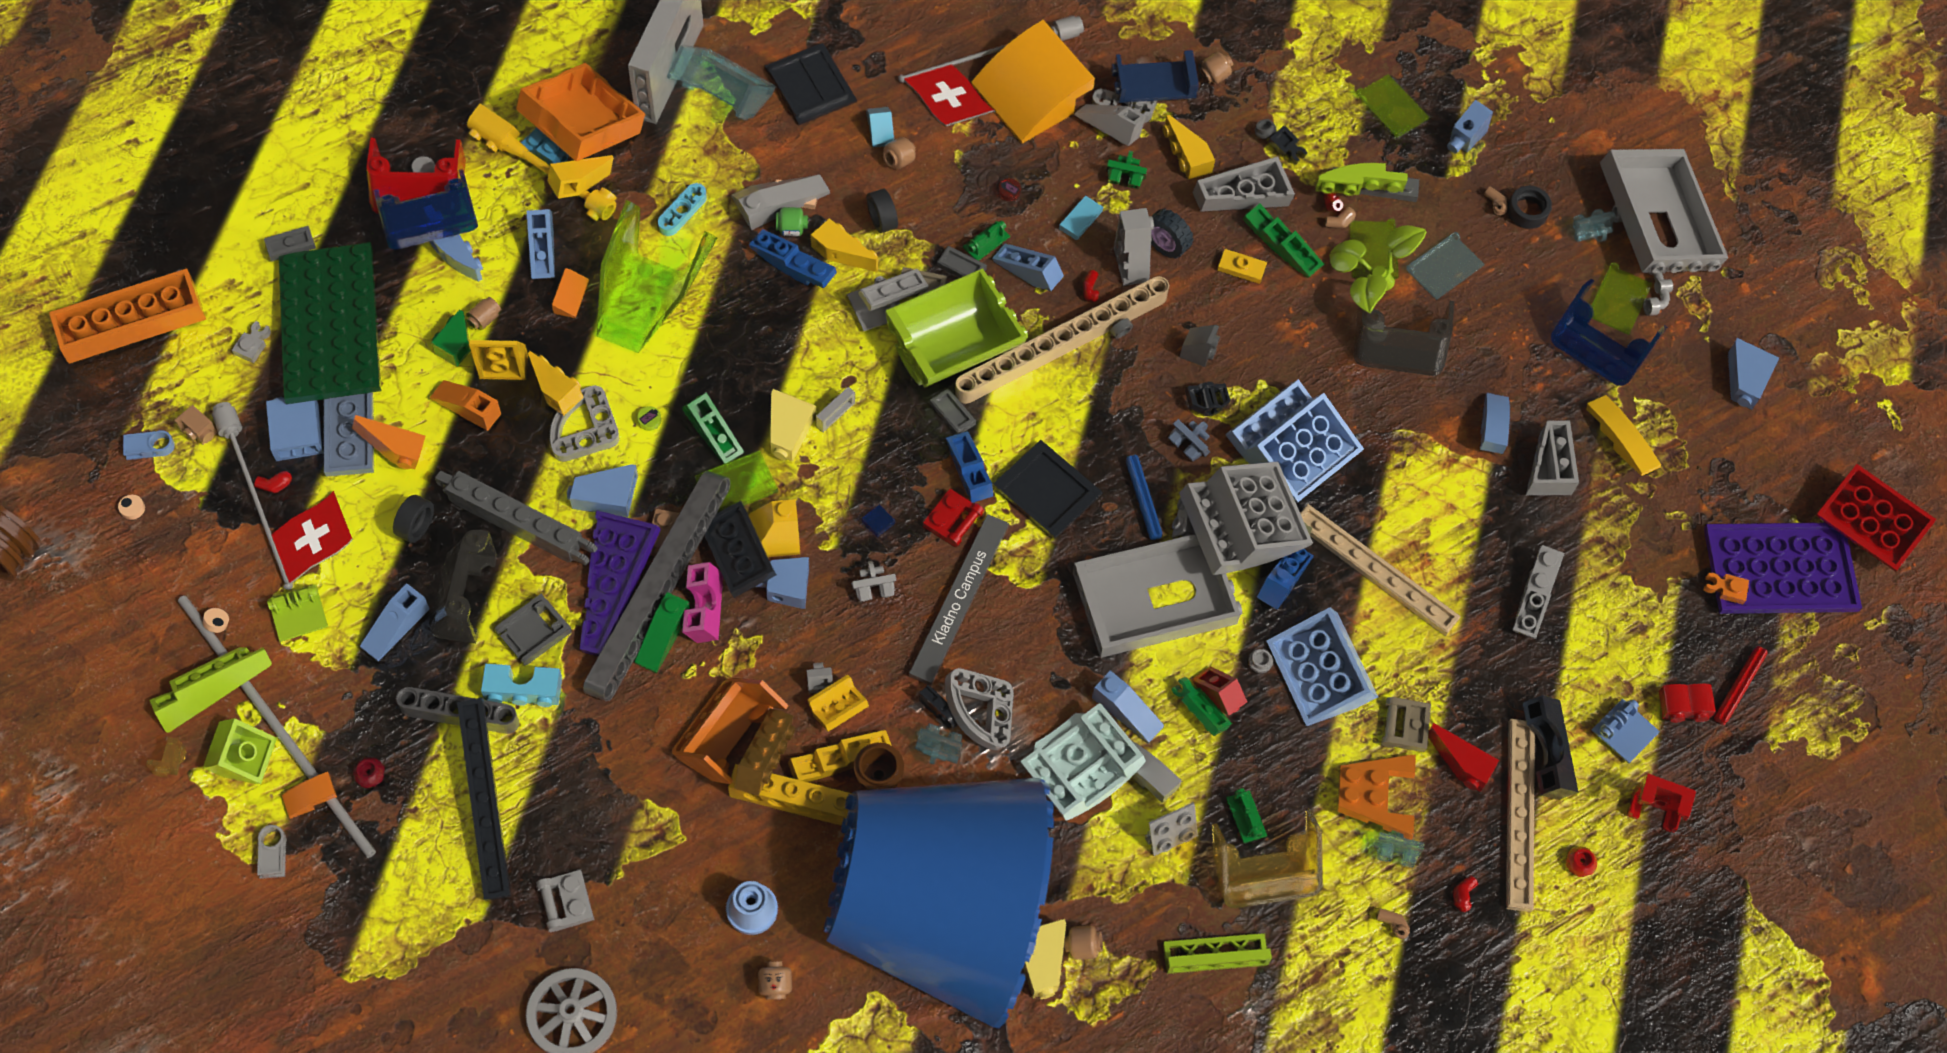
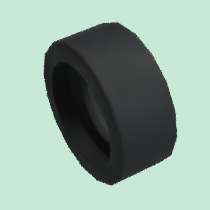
[1507,185,1552,229]
[866,188,898,233]
[393,495,434,543]

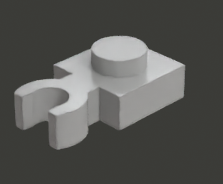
[232,321,271,363]

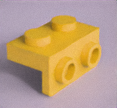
[808,675,869,732]

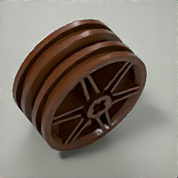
[0,505,42,581]

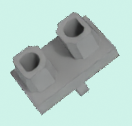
[851,561,896,602]

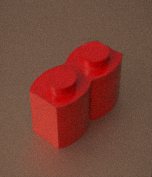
[1658,684,1716,723]

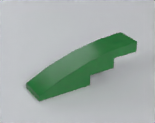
[1242,203,1324,278]

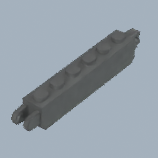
[435,471,597,565]

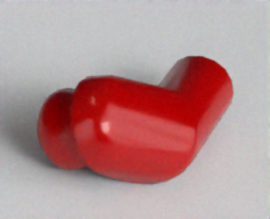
[1324,193,1343,212]
[1083,270,1100,302]

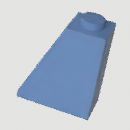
[1728,338,1779,410]
[567,464,638,517]

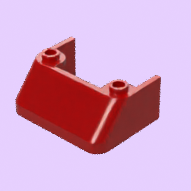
[367,138,466,215]

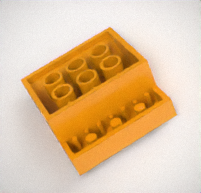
[971,20,1095,144]

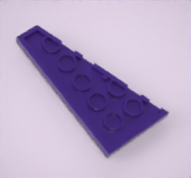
[580,510,661,657]

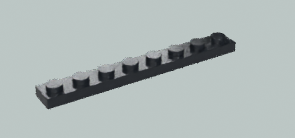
[457,697,511,901]

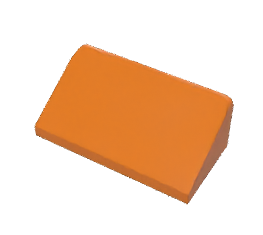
[552,268,589,318]

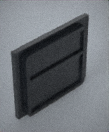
[765,43,857,125]
[993,440,1103,539]

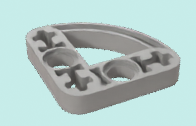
[550,385,620,462]
[945,668,1014,751]

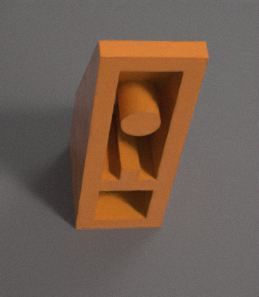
[352,415,426,470]

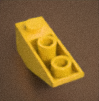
[1163,115,1215,179]
[548,155,613,198]
[811,218,878,272]
[528,351,584,416]

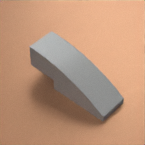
[1131,740,1182,803]

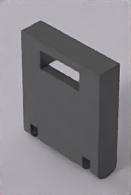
[495,593,572,666]

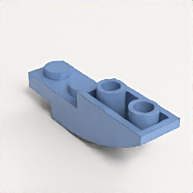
[423,205,483,282]

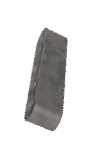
[396,687,520,734]

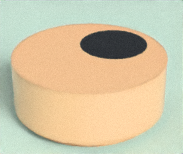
[118,495,145,520]
[202,608,229,633]

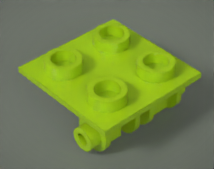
[267,584,328,642]

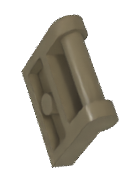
[1381,697,1431,752]

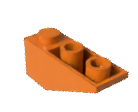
[430,380,501,431]

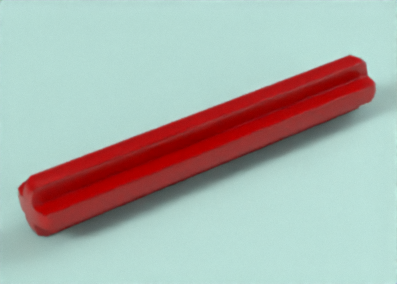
[1714,646,1768,725]

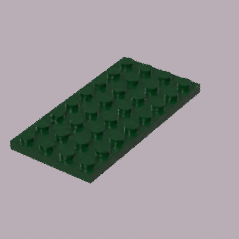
[279,242,382,405]

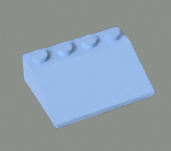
[1267,607,1378,726]

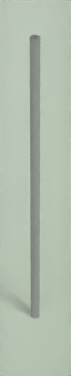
[178,596,376,858]

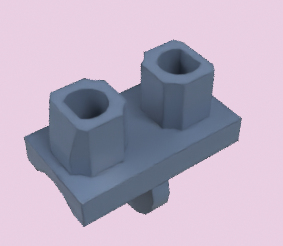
[1168,419,1210,462]

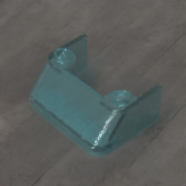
[667,45,776,120]

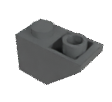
[1180,325,1220,367]

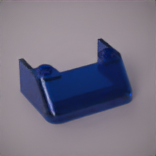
[374,169,478,249]
[1551,279,1668,386]

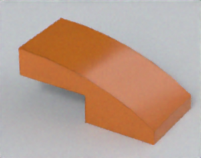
[282,772,337,819]

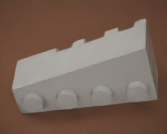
[1193,157,1295,211]

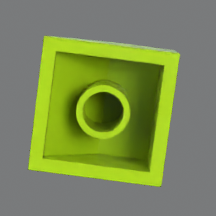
[203,718,277,785]

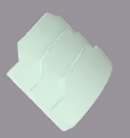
[1021,703,1146,821]

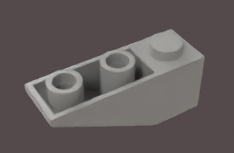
[1075,104,1146,146]

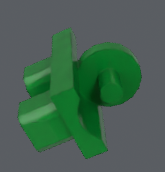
[1107,151,1147,189]

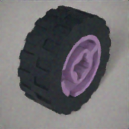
[1151,208,1194,259]

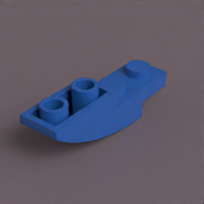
[749,229,837,288]

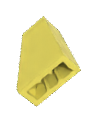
[771,389,816,462]
[1023,919,1066,999]

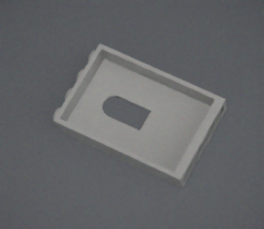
[628,0,703,124]
[1600,149,1728,273]
[1073,534,1242,658]

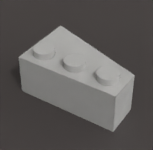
[1114,208,1154,286]

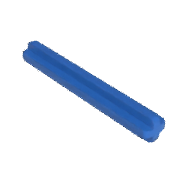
[1126,455,1162,540]

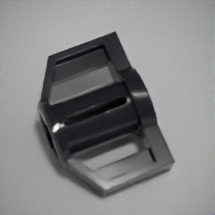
[1185,382,1231,416]

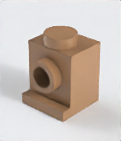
[174,405,217,445]

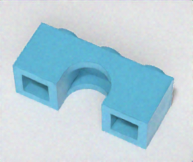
[481,664,562,707]

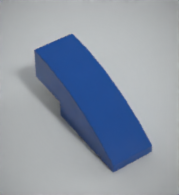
[946,431,993,503]

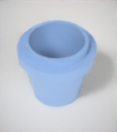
[726,881,778,935]

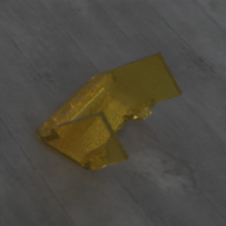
[1212,809,1323,908]

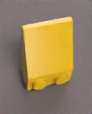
[469,340,528,380]

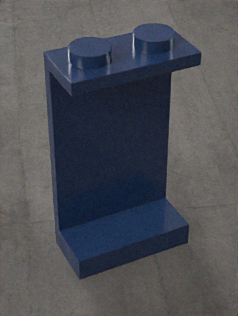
[1111,50,1199,103]

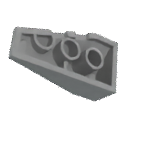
[731,175,830,230]

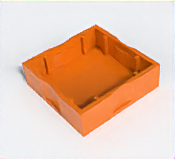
[516,63,645,162]

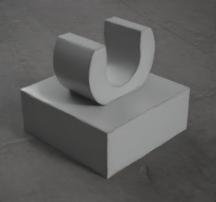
[807,662,833,694]

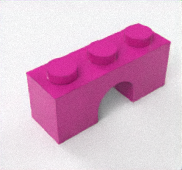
[683,562,723,643]

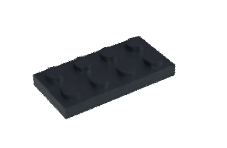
[704,501,777,598]

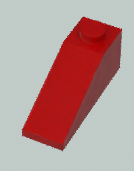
[1428,723,1499,792]

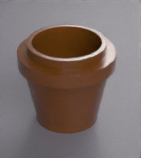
[854,743,904,790]

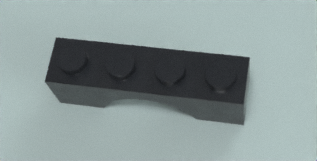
[1523,695,1579,800]

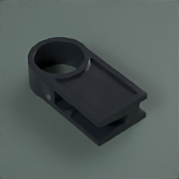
[919,684,958,730]

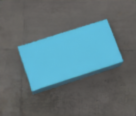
[1059,195,1103,240]

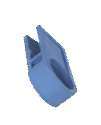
[123,430,175,460]

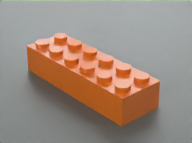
[49,268,206,364]

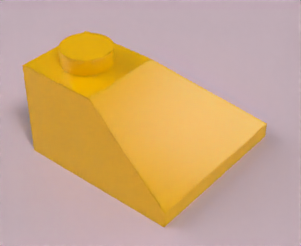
[749,499,800,557]

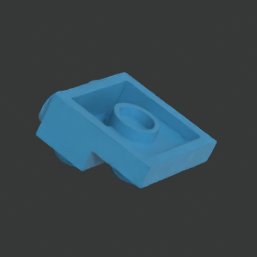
[521,127,569,165]

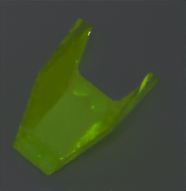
[596,200,717,353]

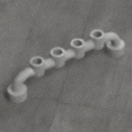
[1612,205,1673,316]

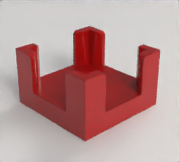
[1626,773,1696,833]

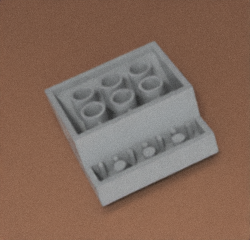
[1179,462,1313,575]

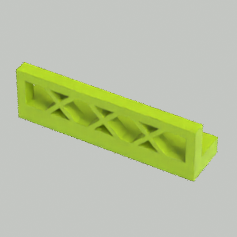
[1163,933,1272,974]

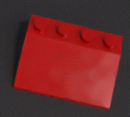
[1816,464,1937,572]

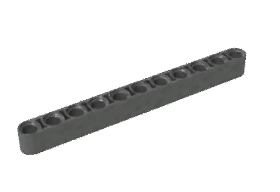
[584,471,730,701]

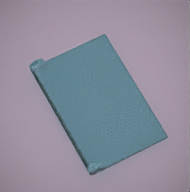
[1406,232,1485,300]

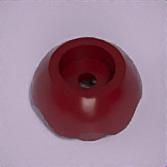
[353,757,385,788]

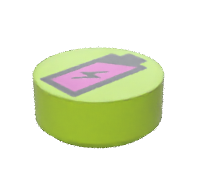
[637,406,661,431]

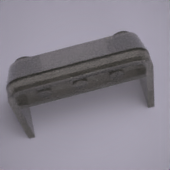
[1354,300,1454,376]

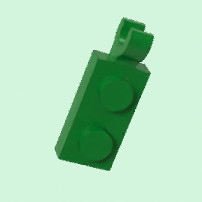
[1171,677,1232,736]

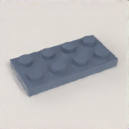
[324,393,374,477]

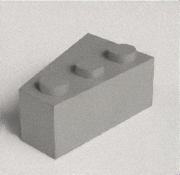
[1526,421,1579,495]

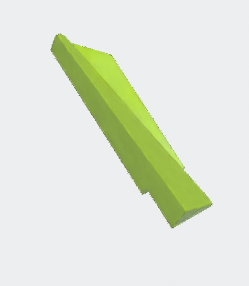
[150,647,272,733]

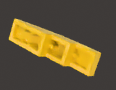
[1587,395,1661,476]
[788,730,892,782]

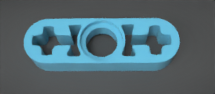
[658,183,707,236]

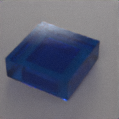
[862,504,895,538]

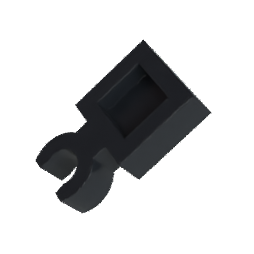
[1268,125,1307,165]

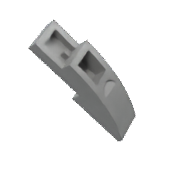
[1512,545,1564,639]

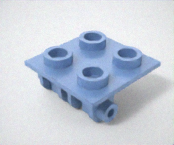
[1592,699,1660,764]

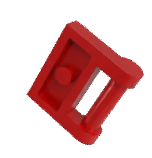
[923,489,985,547]

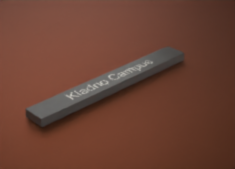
[909,514,1009,686]

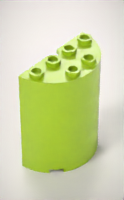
[885,268,1028,387]

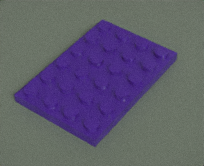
[1704,523,1862,614]

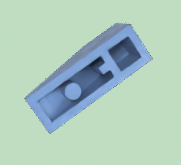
[527,209,555,279]
[992,244,1064,291]
[1092,671,1164,744]

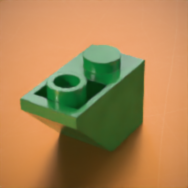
[431,309,471,367]

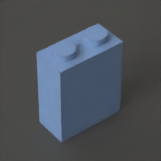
[266,397,324,461]

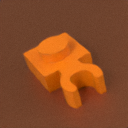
[1704,573,1749,605]

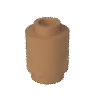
[466,297,501,330]

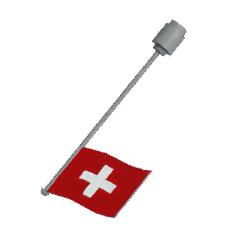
[899,15,1084,126]
[212,402,353,590]

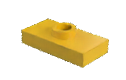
[1217,249,1267,284]

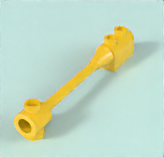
[467,103,617,222]

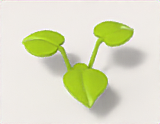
[1329,225,1427,313]

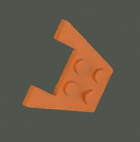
[1338,755,1416,840]

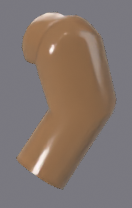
[1484,186,1508,215]
[1325,207,1356,228]
[1376,908,1410,939]

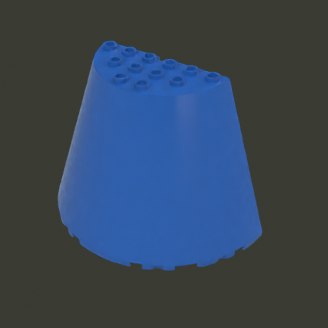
[824,778,1054,1028]

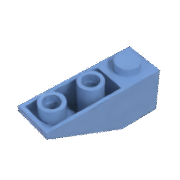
[360,583,429,661]

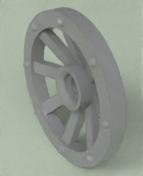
[526,969,617,1053]

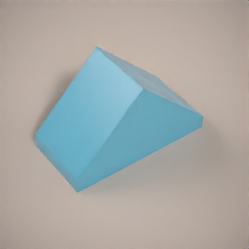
[866,107,894,147]

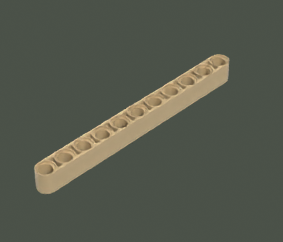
[955,276,1169,404]

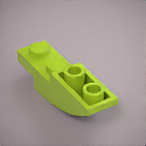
[1315,163,1408,196]

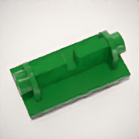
[962,220,1010,261]
[1226,788,1267,843]

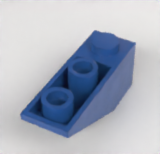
[1257,549,1314,610]

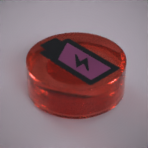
[999,178,1021,201]

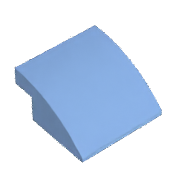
[1225,379,1364,503]

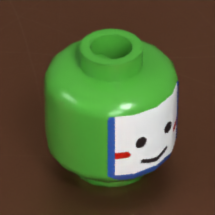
[776,207,808,236]

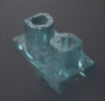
[1573,209,1616,242]
[915,724,963,765]
[1374,830,1424,868]

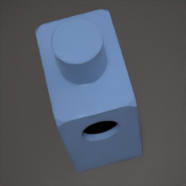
[1447,100,1493,154]
[756,557,809,609]

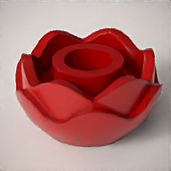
[1566,846,1598,877]

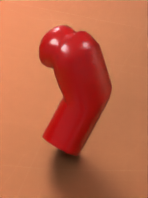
[254,471,292,493]
[1453,875,1478,912]

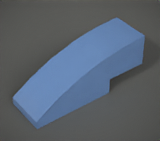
[1480,393,1510,454]

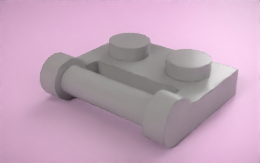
[536,870,594,932]

